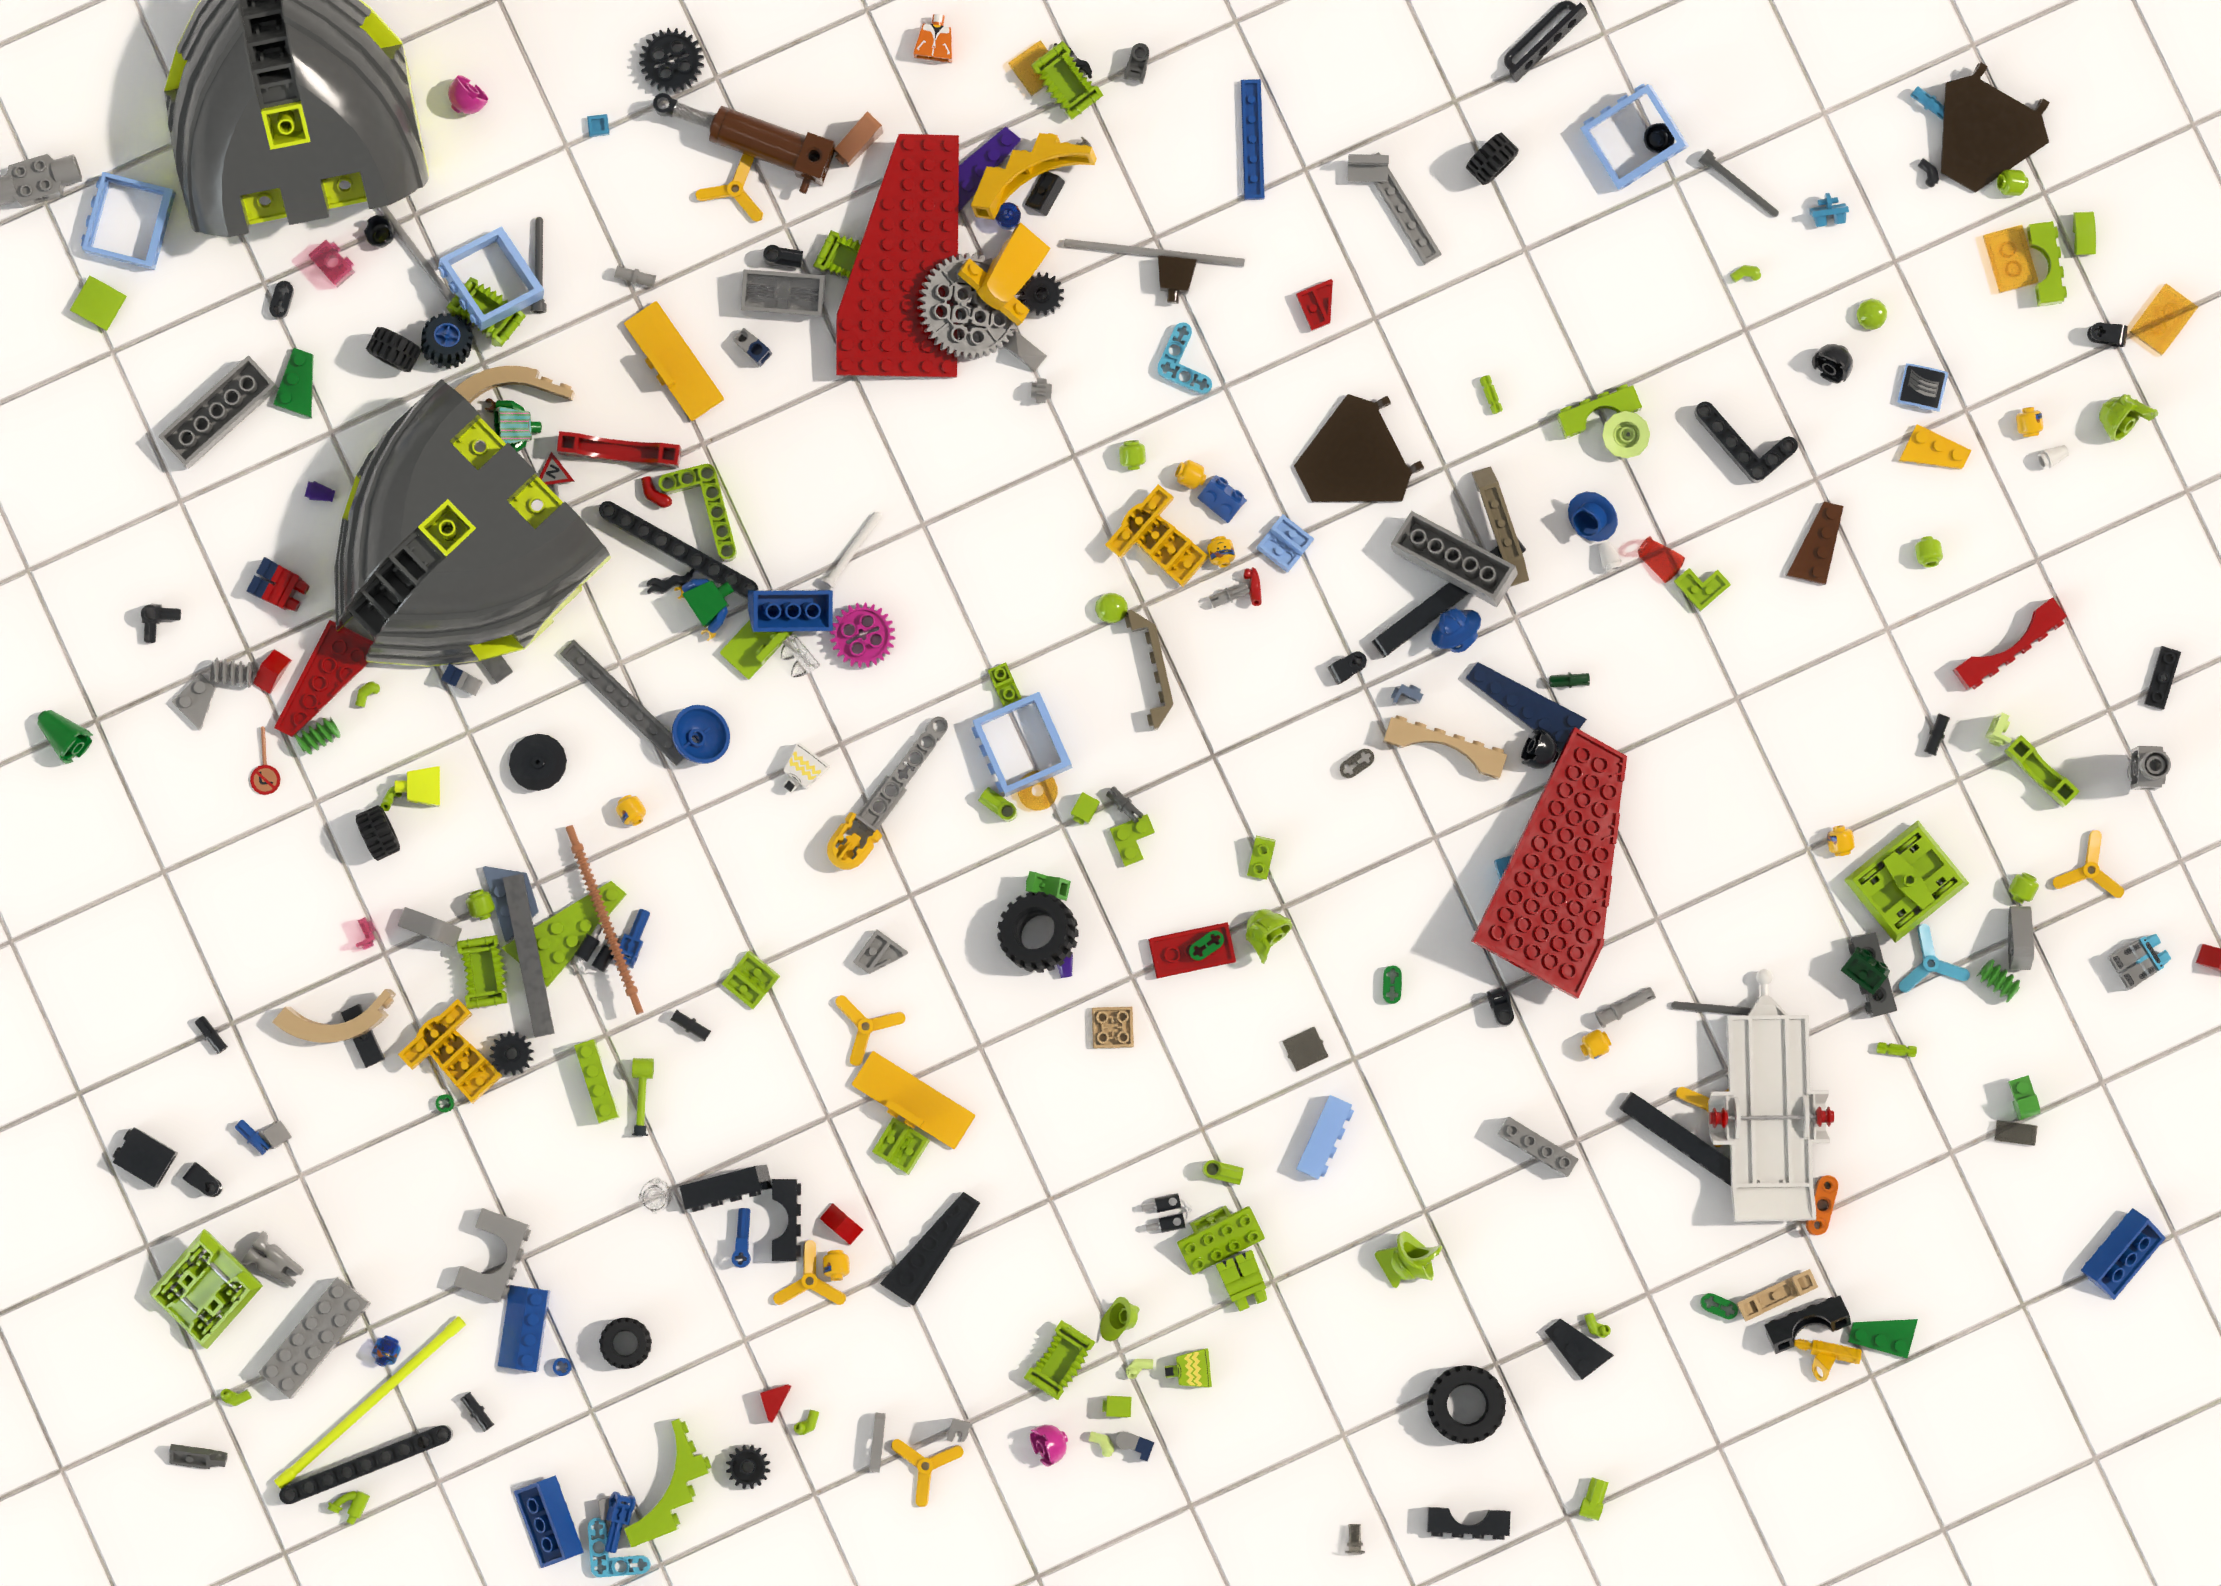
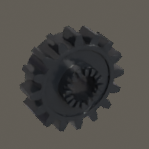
[1020,272,1064,317]
[489,1031,535,1076]
[726,1444,771,1489]

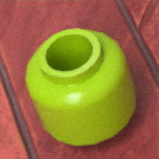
[1997,170,2029,196]
[1119,440,1146,470]
[1915,536,1943,568]
[2009,872,2039,904]
[465,889,495,921]

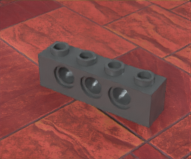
[1848,932,1897,1018]

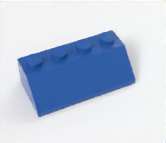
[748,589,833,632]
[2081,1208,2166,1300]
[498,1285,550,1372]
[513,1475,584,1569]

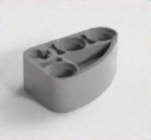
[2008,906,2034,970]
[397,907,462,948]

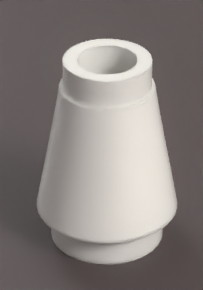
[2037,445,2069,469]
[1598,541,1622,573]

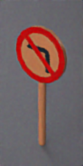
[250,726,281,795]

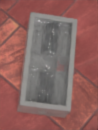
[741,269,825,316]

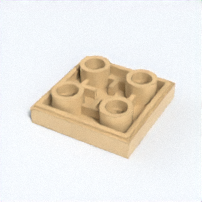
[1092,1006,1134,1049]

